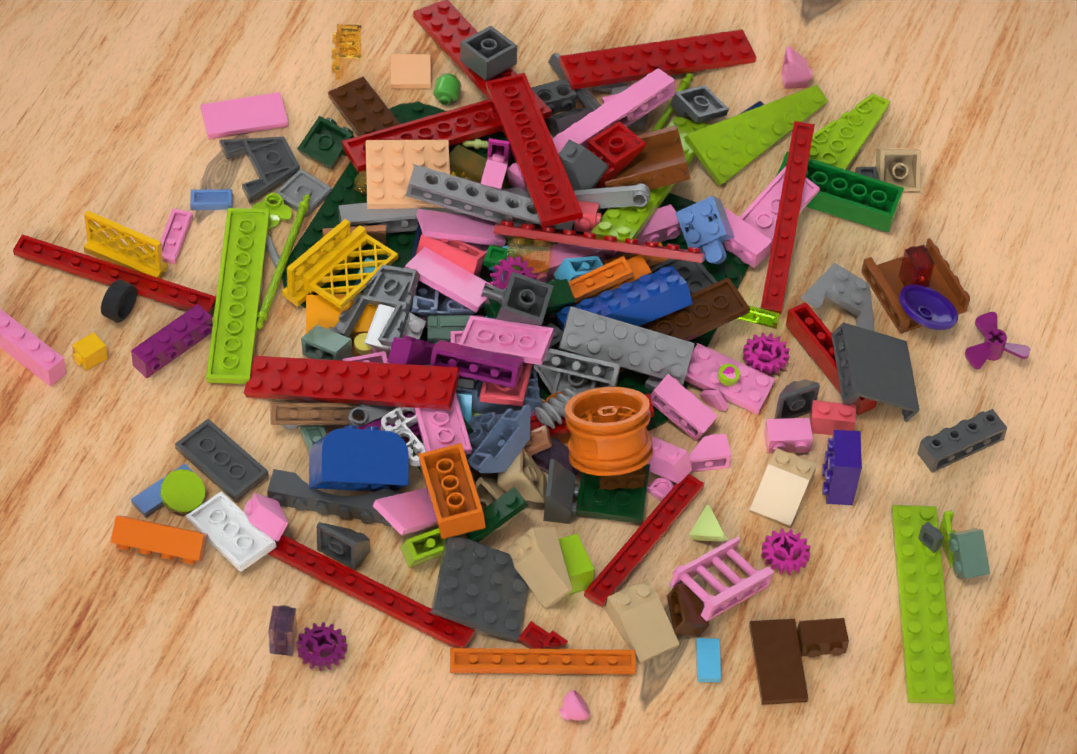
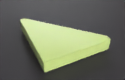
[689,505,727,542]

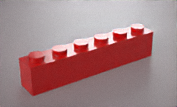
[785,302,877,416]

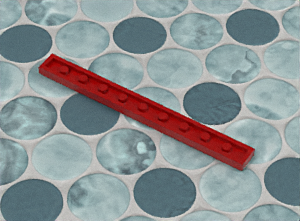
[760,121,815,314]
[494,220,706,263]
[13,234,216,314]
[267,534,475,648]

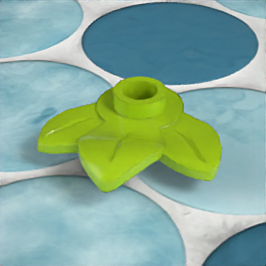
[252,193,292,229]

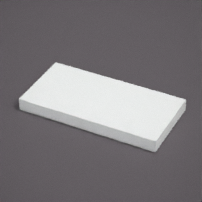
[186,491,277,572]

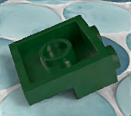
[297,116,354,170]

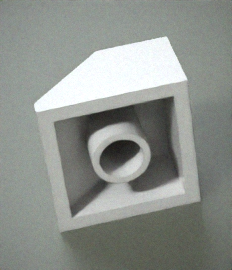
[364,304,426,357]

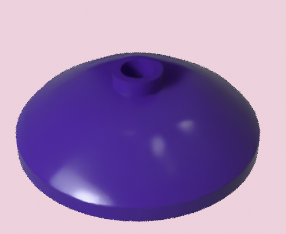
[899,285,958,330]

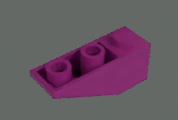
[387,335,436,365]

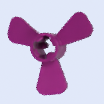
[965,312,1031,370]

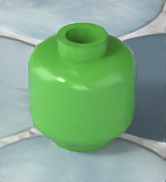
[433,73,461,105]

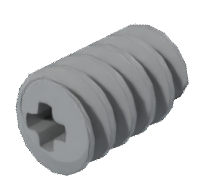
[534,385,578,429]

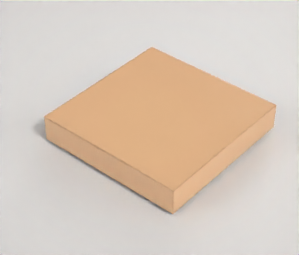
[390,54,431,89]

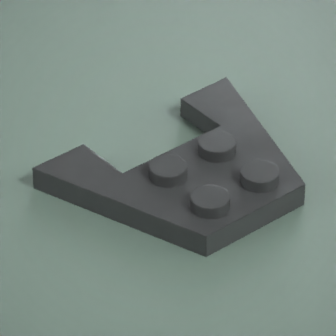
[219,137,300,203]

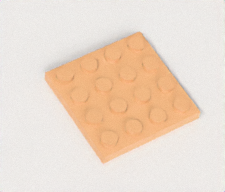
[366,140,450,209]

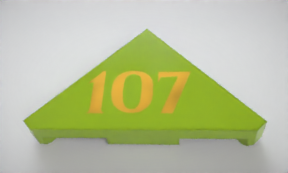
[939,510,956,568]

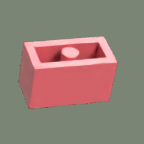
[809,400,856,435]

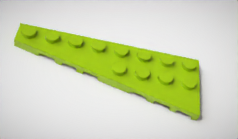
[684,85,828,186]

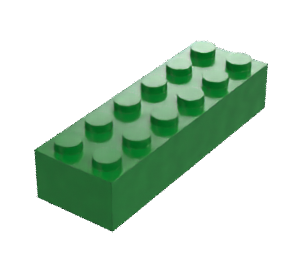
[776,152,904,233]

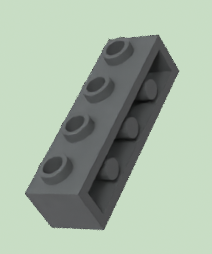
[917,409,1007,473]

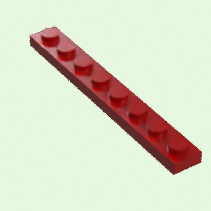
[584,474,704,608]

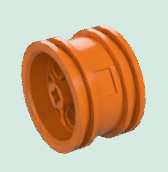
[565,387,653,476]

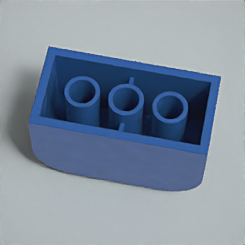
[309,425,409,492]

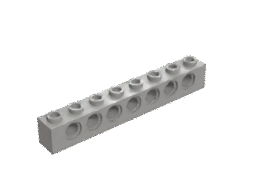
[406,165,574,232]

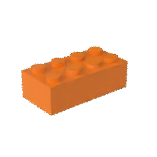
[418,443,486,539]

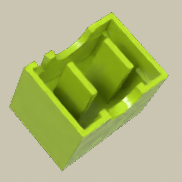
[558,534,595,596]

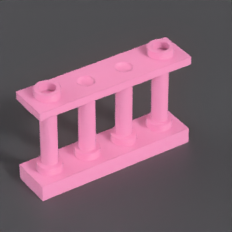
[670,537,775,621]

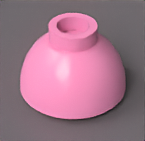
[559,690,590,721]

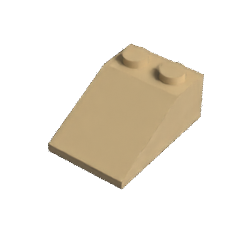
[749,448,817,528]
[509,527,572,608]
[606,579,680,664]

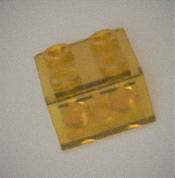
[331,24,361,80]
[507,236,551,273]

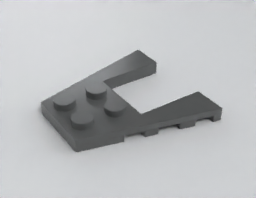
[329,265,420,346]

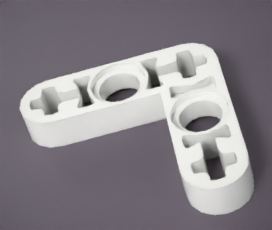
[381,407,426,467]

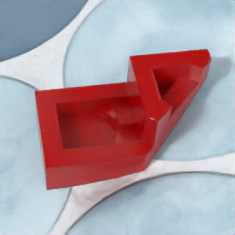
[517,621,568,649]

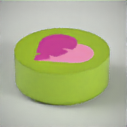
[717,364,740,386]

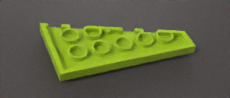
[783,93,891,170]

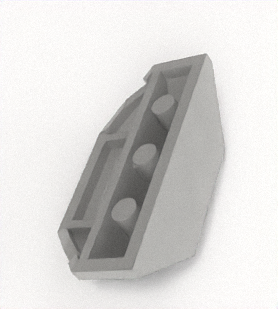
[533,348,621,394]

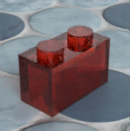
[899,245,935,287]

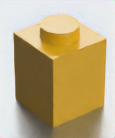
[72,332,108,371]

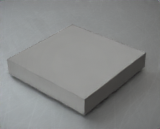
[275,169,333,218]

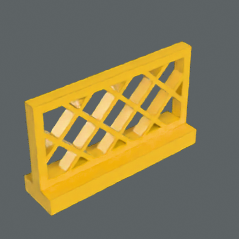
[83,210,168,279]
[282,219,356,307]
[302,225,399,309]

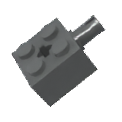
[481,272,553,326]

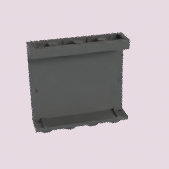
[831,322,919,422]

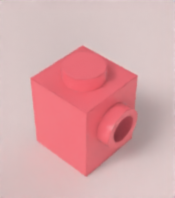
[574,201,602,232]

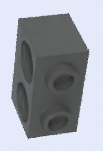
[531,78,577,115]

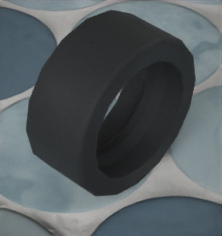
[101,279,137,322]

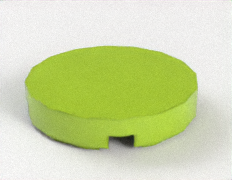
[160,469,205,514]

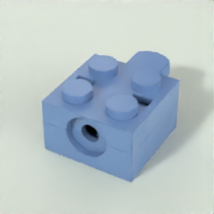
[676,196,735,264]

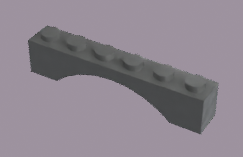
[267,469,405,526]

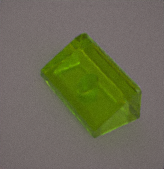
[737,305,780,329]

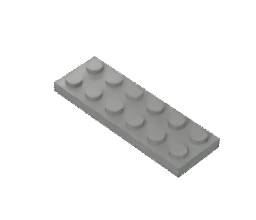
[558,306,695,385]

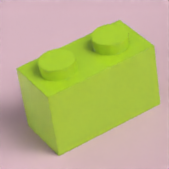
[400,529,446,568]

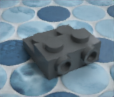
[670,85,729,123]

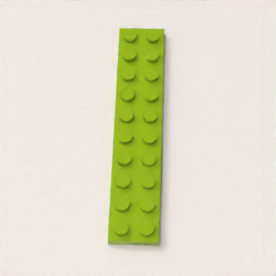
[591,116,710,241]
[206,208,270,384]
[891,505,955,704]

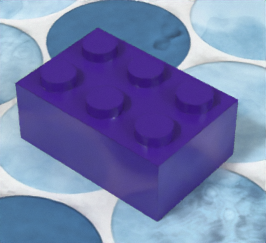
[822,430,862,505]

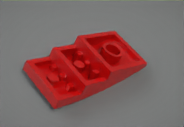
[587,121,646,189]

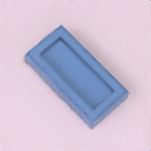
[190,189,233,210]

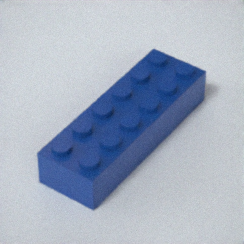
[555,266,693,331]

